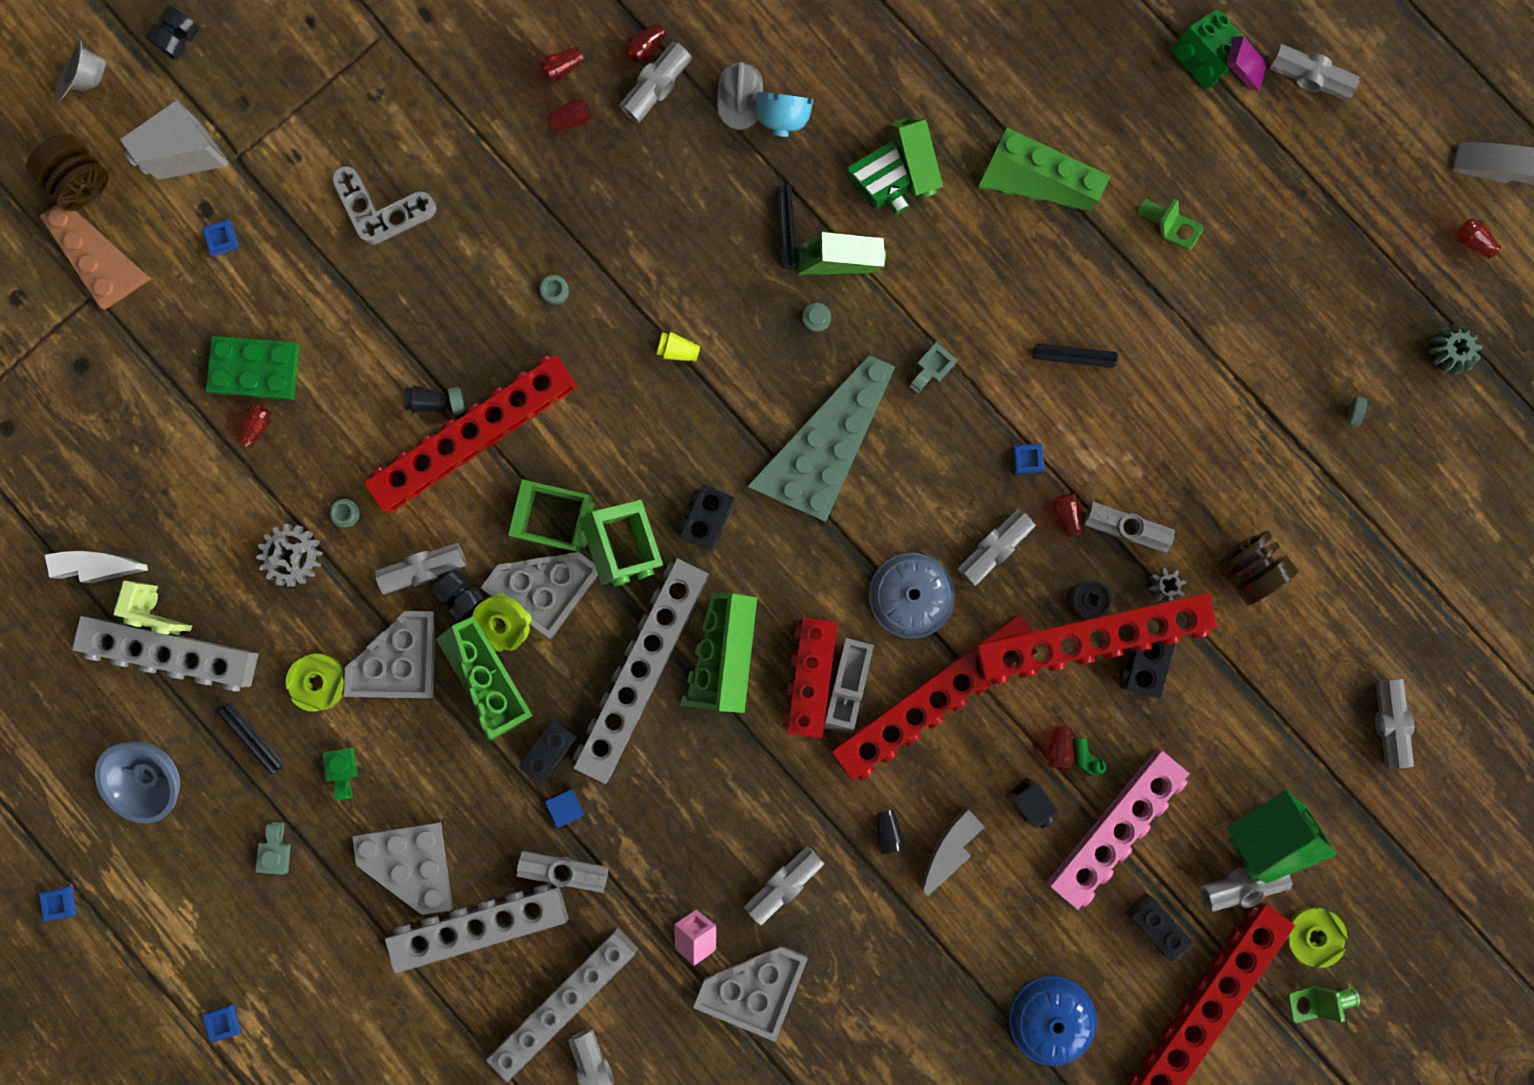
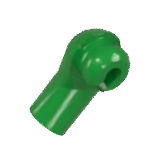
[1072,738,1106,776]

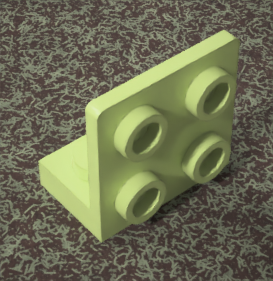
[114,581,192,635]

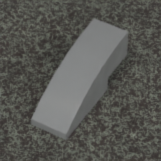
[1452,142,1534,185]
[824,638,874,735]
[921,807,984,896]

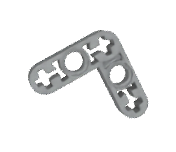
[333,167,436,245]

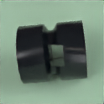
[145,5,200,61]
[430,568,486,623]
[1066,580,1112,620]

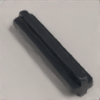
[777,185,797,269]
[1033,343,1118,368]
[217,703,284,775]

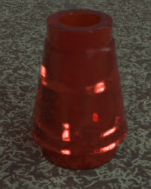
[625,23,666,64]
[540,47,584,82]
[548,97,592,131]
[1456,218,1501,259]
[236,403,272,448]
[1052,492,1084,537]
[1046,726,1075,770]

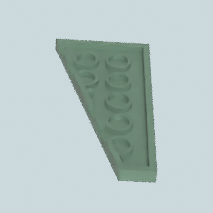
[748,355,895,523]

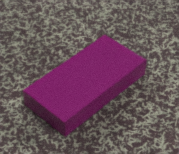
[1226,36,1267,90]

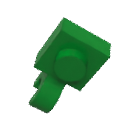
[322,748,358,801]

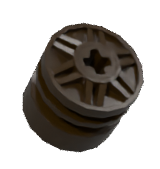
[26,133,109,211]
[1217,530,1299,606]

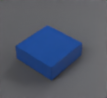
[202,219,240,257]
[1012,443,1044,475]
[546,789,585,828]
[39,886,76,922]
[202,1004,241,1043]

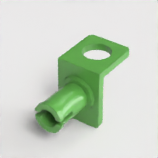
[1138,199,1204,250]
[1287,986,1360,1023]

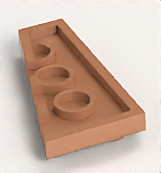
[40,205,152,310]

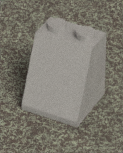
[120,100,229,180]

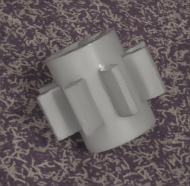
[1148,568,1186,602]

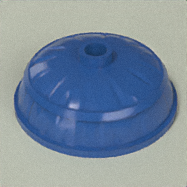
[1008,976,1097,1066]

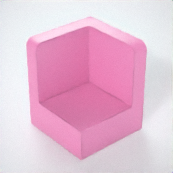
[675,910,716,965]

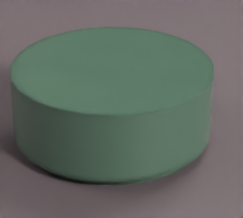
[540,275,569,305]
[448,387,465,416]
[1347,396,1367,426]

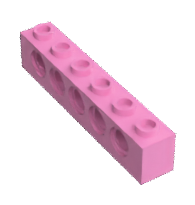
[1046,749,1190,910]

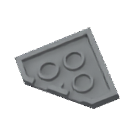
[481,552,598,639]
[344,611,436,698]
[352,822,453,915]
[693,945,808,1042]

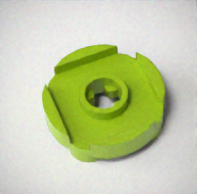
[472,593,532,652]
[286,654,345,712]
[1286,906,1347,968]

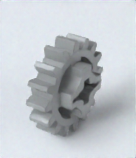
[256,524,323,587]

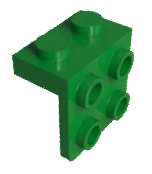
[1169,10,1248,91]

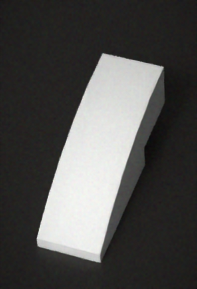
[45,551,148,583]

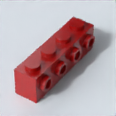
[782,618,838,738]

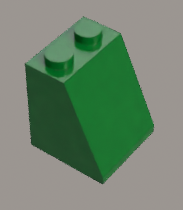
[1227,790,1337,884]

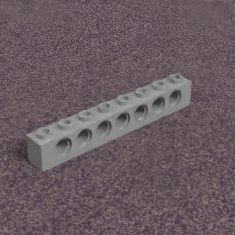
[573,559,709,784]

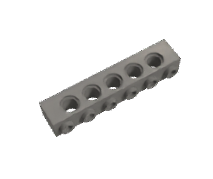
[72,616,259,691]
[385,883,569,974]
[487,927,638,1082]

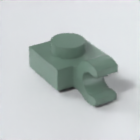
[909,342,958,394]
[256,822,291,875]

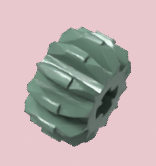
[1428,325,1483,374]

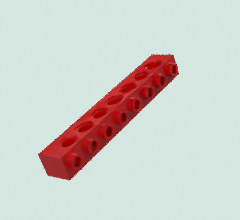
[364,355,579,514]
[975,593,1218,685]
[831,615,1039,781]
[1126,902,1296,1085]

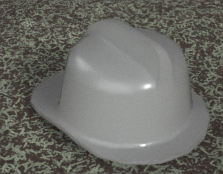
[53,39,106,102]
[717,62,763,129]

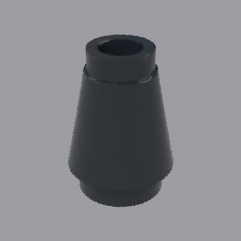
[404,385,447,413]
[877,810,906,854]

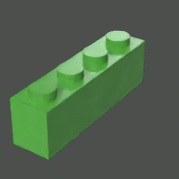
[978,128,1110,211]
[680,592,757,713]
[436,616,532,741]

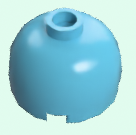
[756,91,813,137]

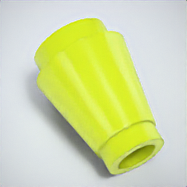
[656,332,700,362]

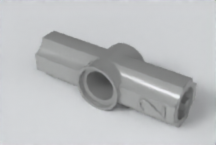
[619,41,692,123]
[1269,44,1360,101]
[1084,502,1175,554]
[957,508,1036,586]
[375,543,466,595]
[1375,679,1414,769]
[744,845,824,925]
[517,851,609,893]
[1199,867,1292,912]
[568,1029,614,1085]

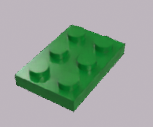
[206,336,300,401]

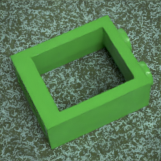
[508,479,595,552]
[580,500,663,587]

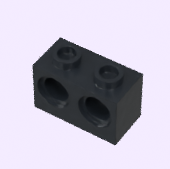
[678,484,735,552]
[1119,640,1175,699]
[518,719,580,785]
[1005,778,1059,829]
[1124,893,1194,963]

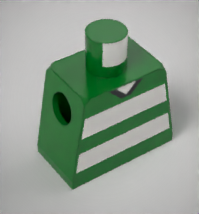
[846,140,911,215]

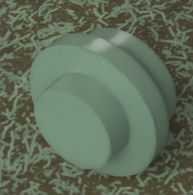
[803,303,831,332]
[330,499,360,528]

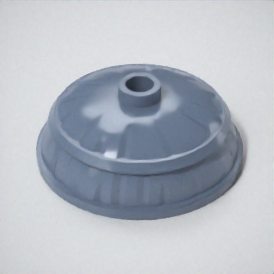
[869,553,955,639]
[95,741,180,823]

